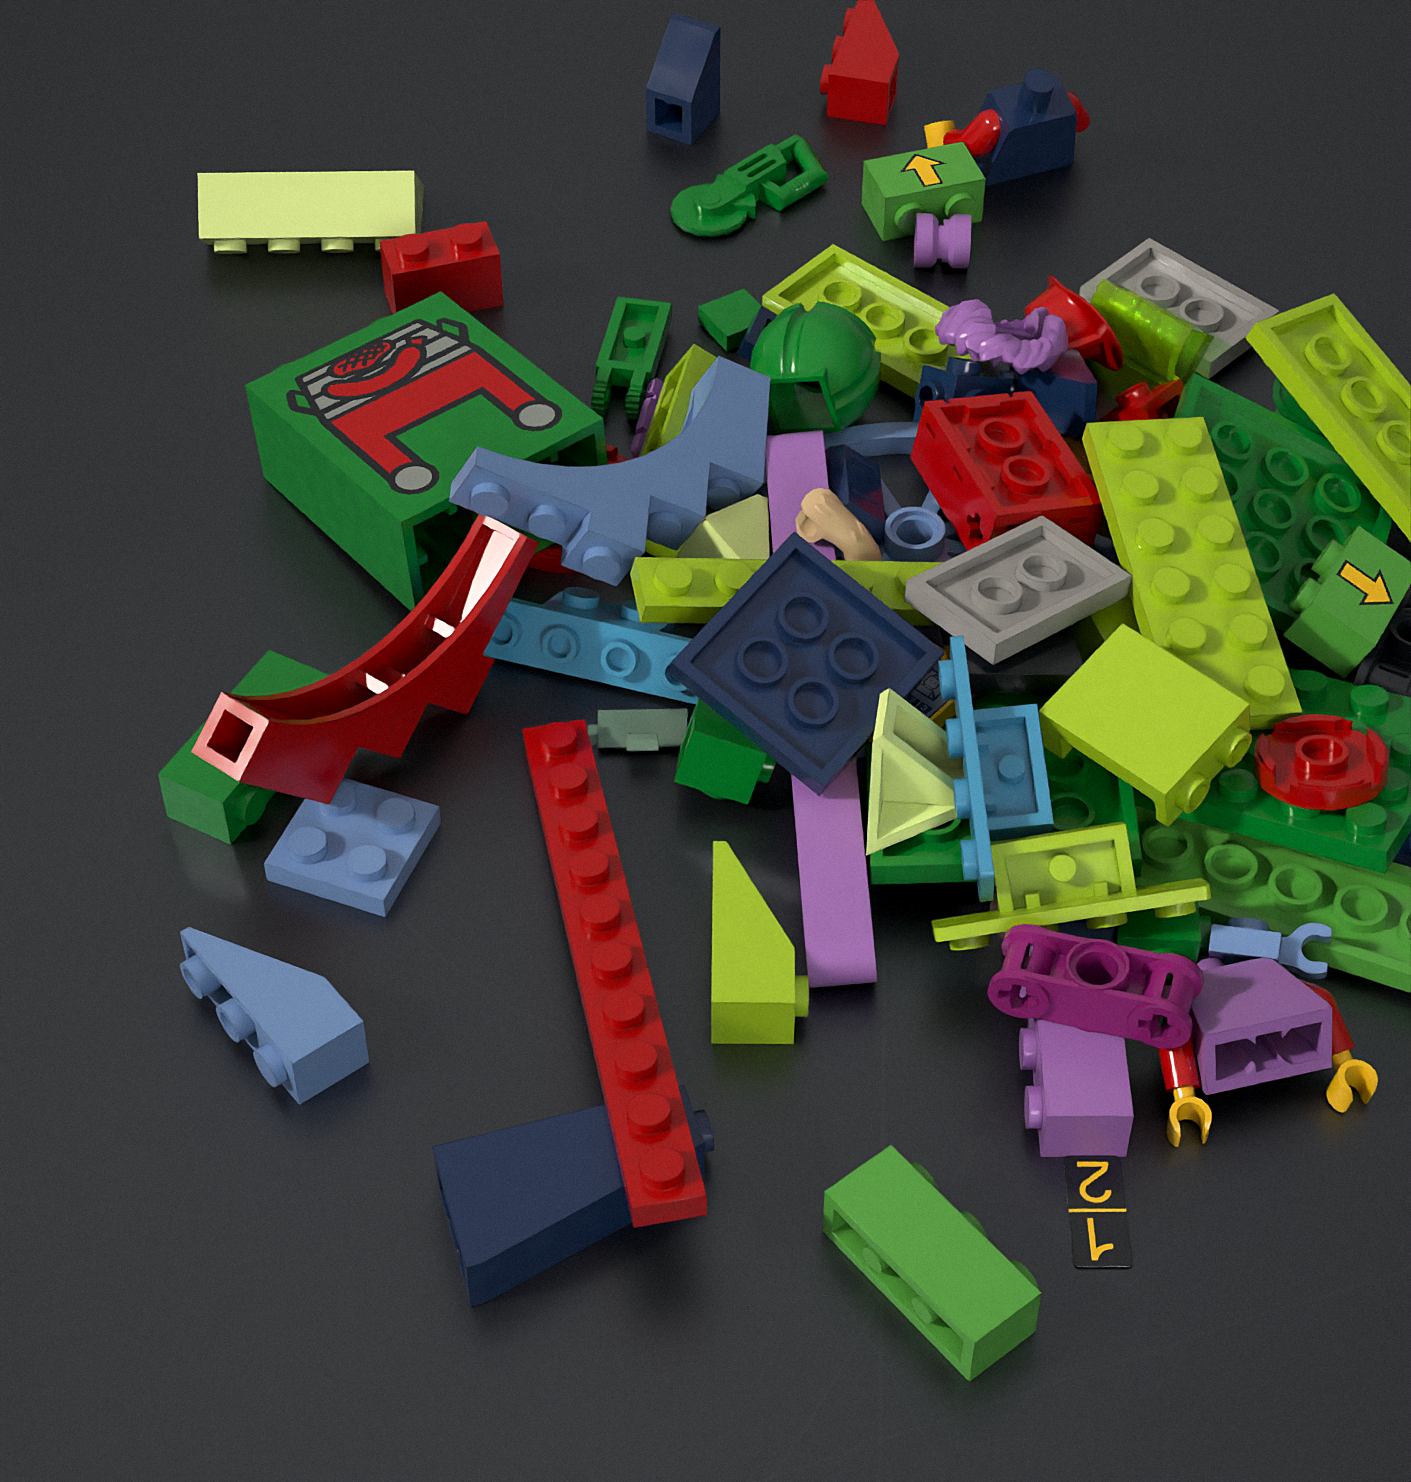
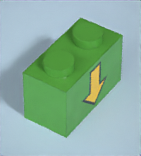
[861,142,986,241]
[1283,526,1411,679]

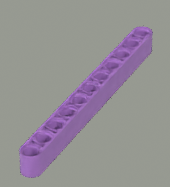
[765,430,877,988]

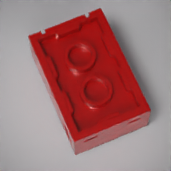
[910,391,1104,551]

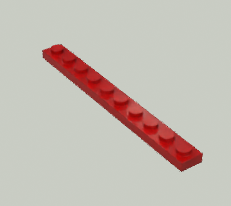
[522,719,707,1228]

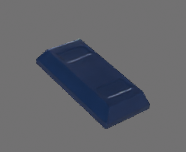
[825,444,886,545]

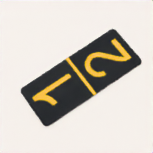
[1063,1156,1133,1267]

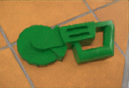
[670,134,829,237]

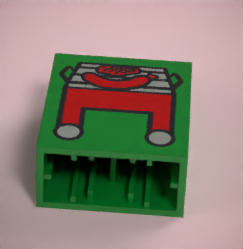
[245,291,608,611]

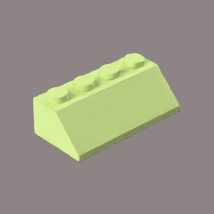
[197,171,424,254]

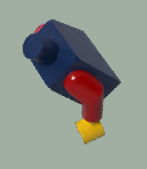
[924,68,1090,186]

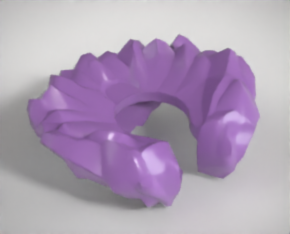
[935,299,1068,375]

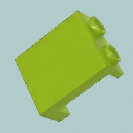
[1039,623,1252,827]

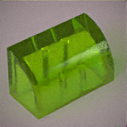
[1090,278,1214,386]

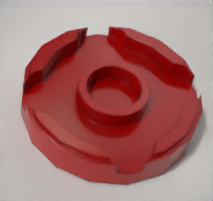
[1254,714,1389,811]

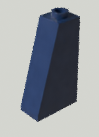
[432,1085,714,1307]

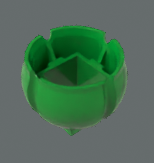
[750,301,881,434]

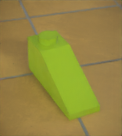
[711,841,809,1044]

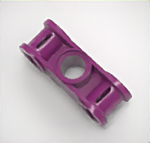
[987,924,1204,1049]

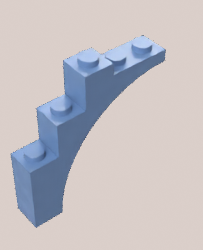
[449,356,770,586]

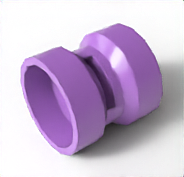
[914,213,971,269]

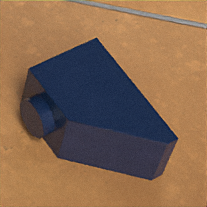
[1000,349,1097,439]

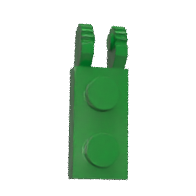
[591,296,672,420]

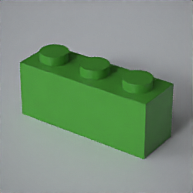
[822,1145,1042,1382]

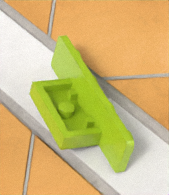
[931,821,1212,950]

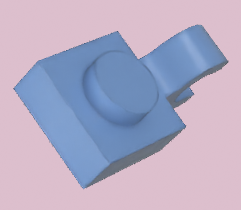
[1209,917,1332,979]

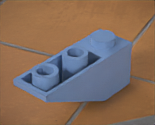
[180,927,369,1105]

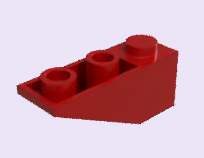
[820,0,899,126]

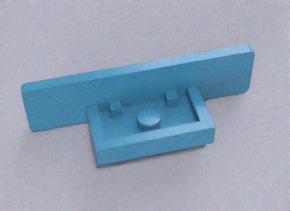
[484,587,698,705]
[938,635,1054,902]

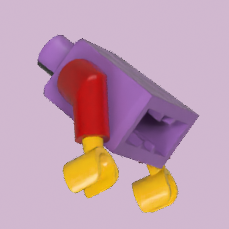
[1158,957,1378,1147]

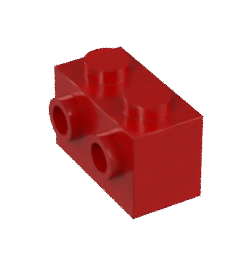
[379,221,503,314]

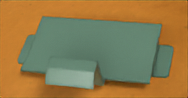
[588,709,689,751]

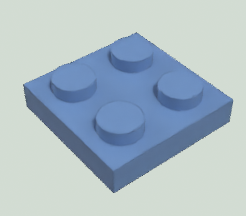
[264,777,441,917]

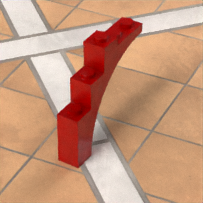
[191,514,540,805]

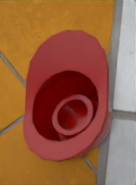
[1025,275,1124,372]

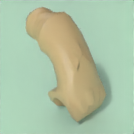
[795,488,883,561]

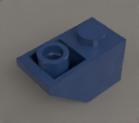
[646,13,721,145]

